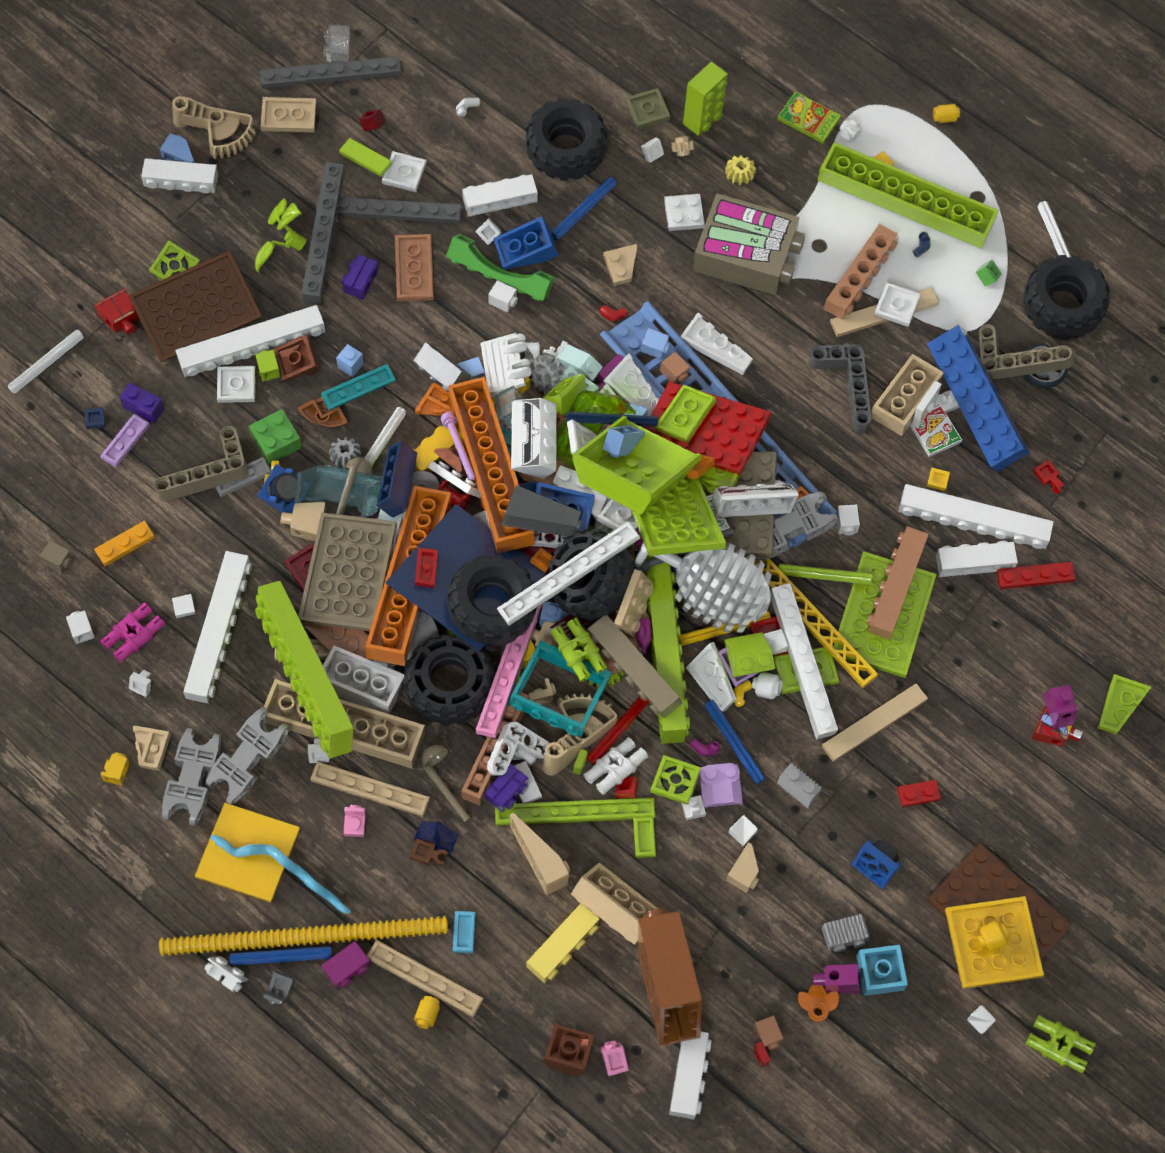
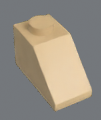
[726,842,759,893]

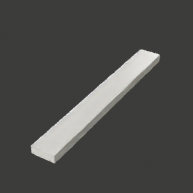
[497,521,640,626]

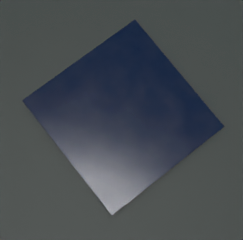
[385,504,548,651]

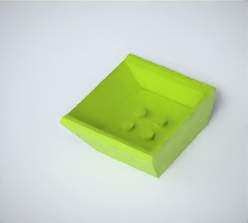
[573,416,702,515]

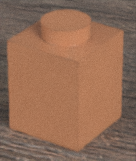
[660,352,690,384]
[753,1016,783,1051]

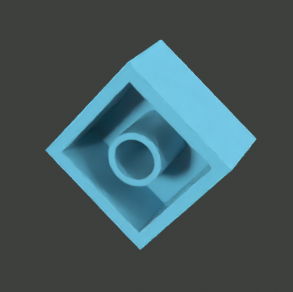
[856,945,908,996]

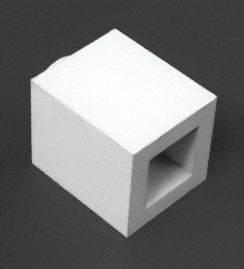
[488,281,518,312]
[837,505,860,535]
[66,610,95,644]

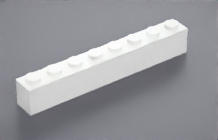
[176,305,325,377]
[898,484,1054,549]
[183,551,252,704]
[771,583,838,740]

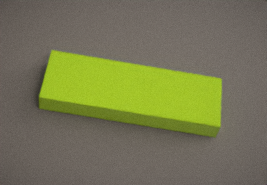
[339,138,392,177]

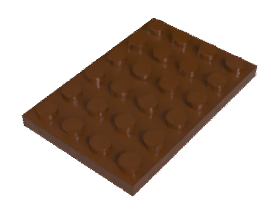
[128,251,262,363]
[927,844,1072,984]

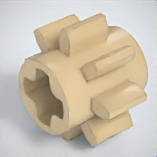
[672,136,694,156]

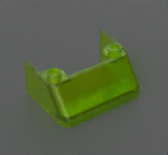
[556,390,636,468]

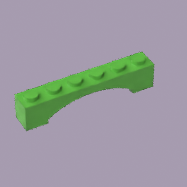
[446,234,556,301]

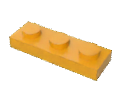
[94,521,155,566]

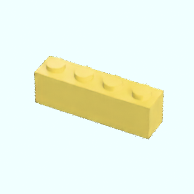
[526,904,599,983]

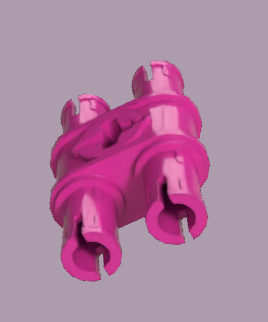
[100,602,165,663]

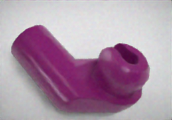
[690,738,720,756]

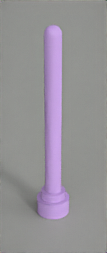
[441,412,476,480]

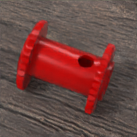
[437,479,472,510]

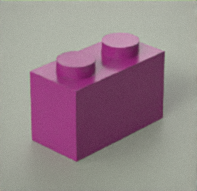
[321,941,370,990]

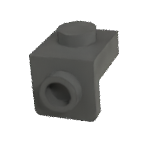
[263,971,295,1006]

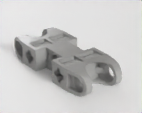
[755,492,839,561]
[205,707,290,805]
[162,728,221,826]

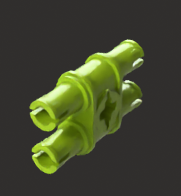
[550,618,608,682]
[1025,1015,1096,1074]

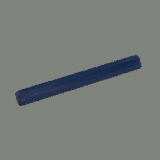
[566,412,658,427]

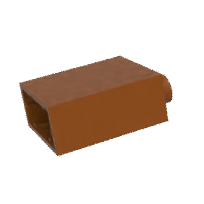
[638,909,702,1046]

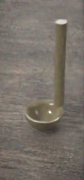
[336,457,373,515]
[422,745,471,823]

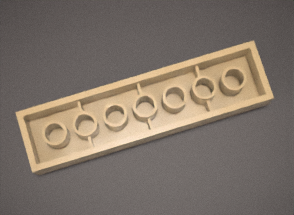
[264,679,425,768]

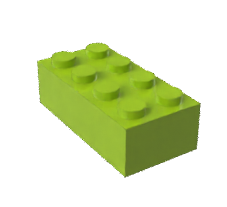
[683,61,728,136]

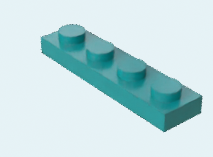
[321,364,396,411]

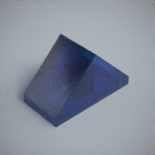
[414,821,459,853]

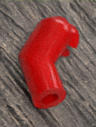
[600,306,628,322]

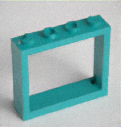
[509,640,612,737]

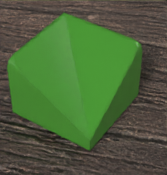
[976,260,1002,287]

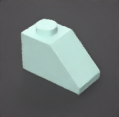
[556,345,602,381]

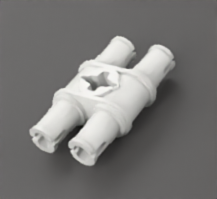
[584,737,648,795]

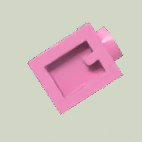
[344,805,366,837]
[600,1041,629,1076]

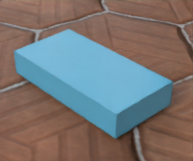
[453,911,475,953]

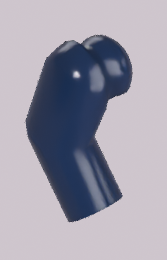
[912,231,931,258]

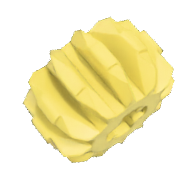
[725,155,756,186]

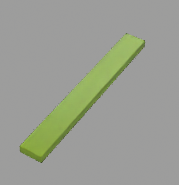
[495,798,655,826]

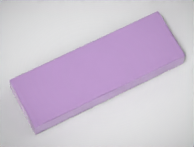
[100,414,150,468]

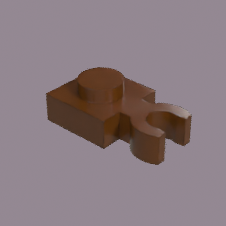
[410,839,448,867]

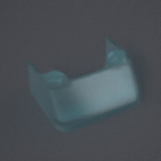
[295,465,382,518]

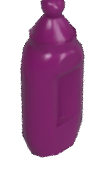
[637,618,652,654]

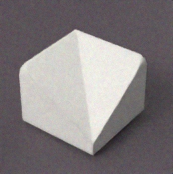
[476,218,501,245]
[525,343,540,364]
[764,629,788,655]
[729,815,758,846]
[967,1006,996,1034]

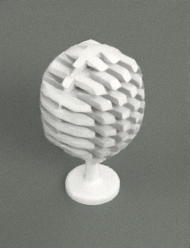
[635,542,771,633]

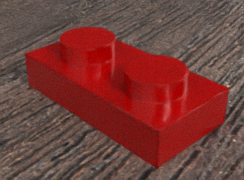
[414,548,438,588]
[897,780,941,808]

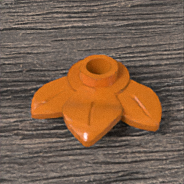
[798,985,839,1022]

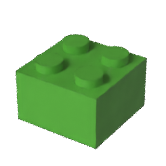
[249,409,302,465]

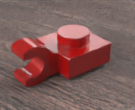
[1033,459,1064,494]

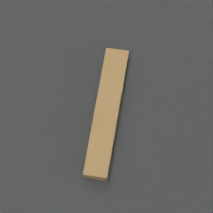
[830,287,939,337]
[822,684,928,762]
[310,761,430,817]
[367,940,483,1017]

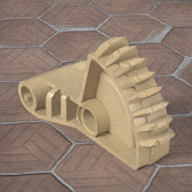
[172,97,256,159]
[542,693,617,776]

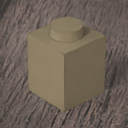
[40,541,73,574]

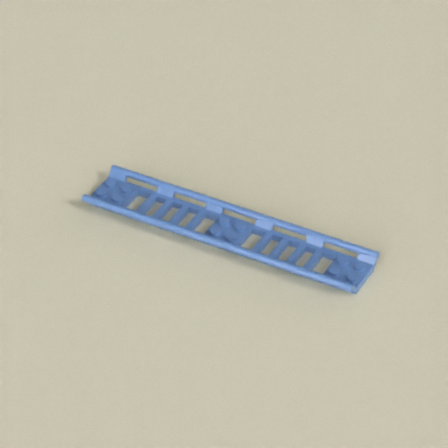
[600,301,838,549]

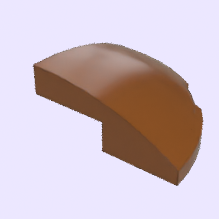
[298,397,348,428]

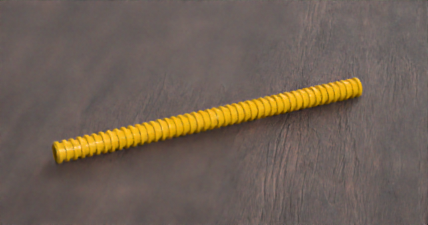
[159,916,448,956]

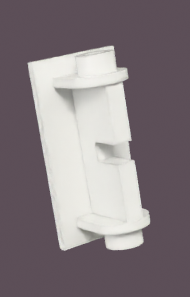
[204,956,248,992]

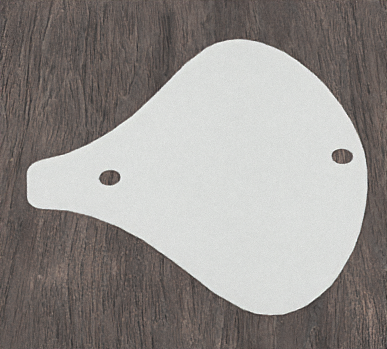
[788,105,1008,332]

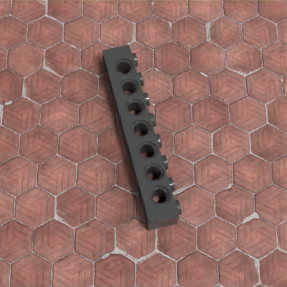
[302,162,345,305]

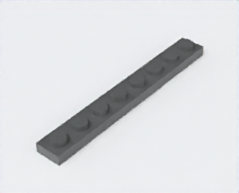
[260,56,401,88]
[316,196,461,224]

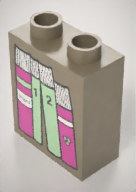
[693,193,806,295]

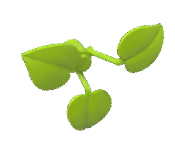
[255,198,306,272]

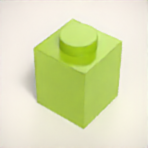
[255,350,280,382]

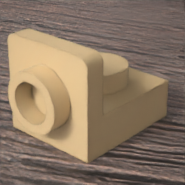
[529,678,556,705]

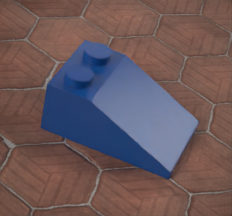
[493,216,559,269]
[535,482,595,532]

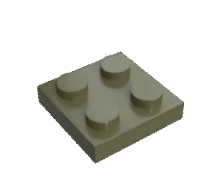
[625,88,670,129]

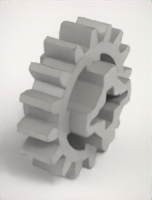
[529,355,563,395]

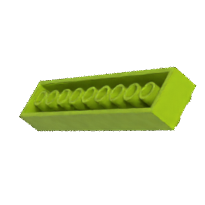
[818,142,999,249]
[644,555,690,744]
[255,581,353,759]

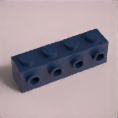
[376,441,417,518]

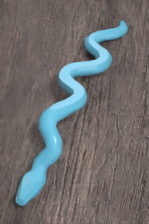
[211,835,351,914]

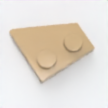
[603,244,637,286]
[133,726,171,771]

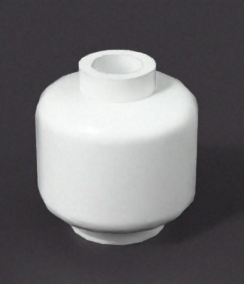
[752,672,783,699]

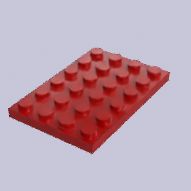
[644,382,772,476]

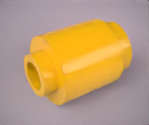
[933,104,960,123]
[414,996,440,1029]

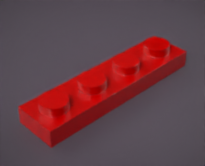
[996,562,1076,589]

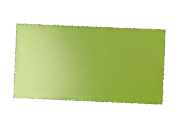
[633,817,656,858]

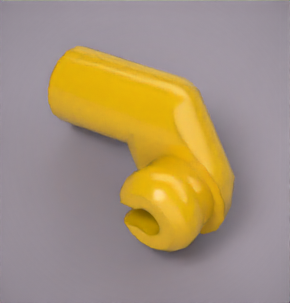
[733,680,752,707]

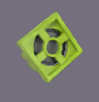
[149,240,200,281]
[650,755,701,805]

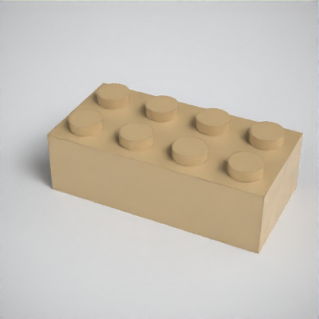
[871,354,944,436]
[571,863,658,945]

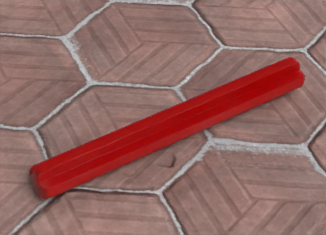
[587,697,649,764]

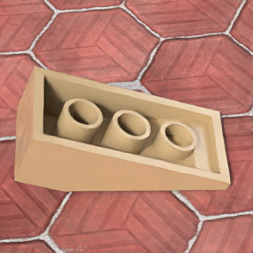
[510,813,570,896]

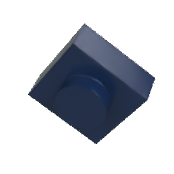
[84,407,106,429]

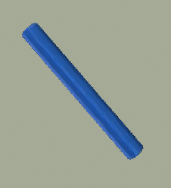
[552,177,616,240]
[705,700,765,784]
[229,947,332,966]

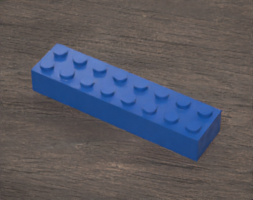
[927,325,1030,472]

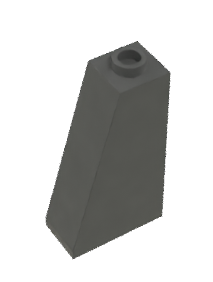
[500,485,581,537]

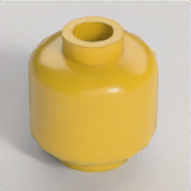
[977,921,1010,951]

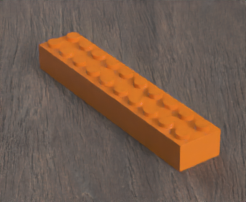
[448,377,535,554]
[365,486,452,666]

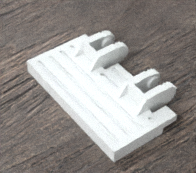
[481,333,532,398]

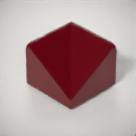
[359,109,385,131]

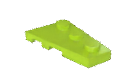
[1097,674,1151,734]

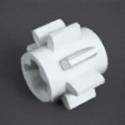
[840,118,862,140]

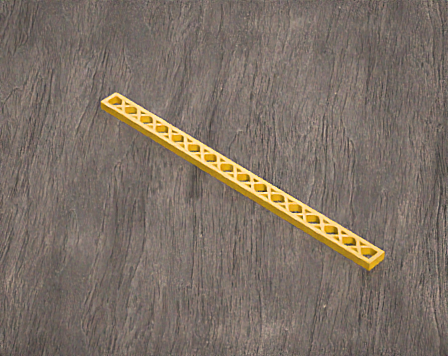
[745,557,878,688]

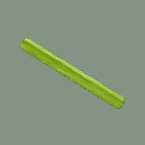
[778,564,873,585]

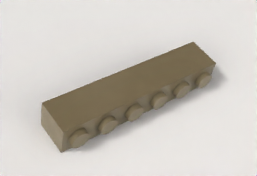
[588,615,682,718]

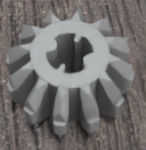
[329,436,361,469]

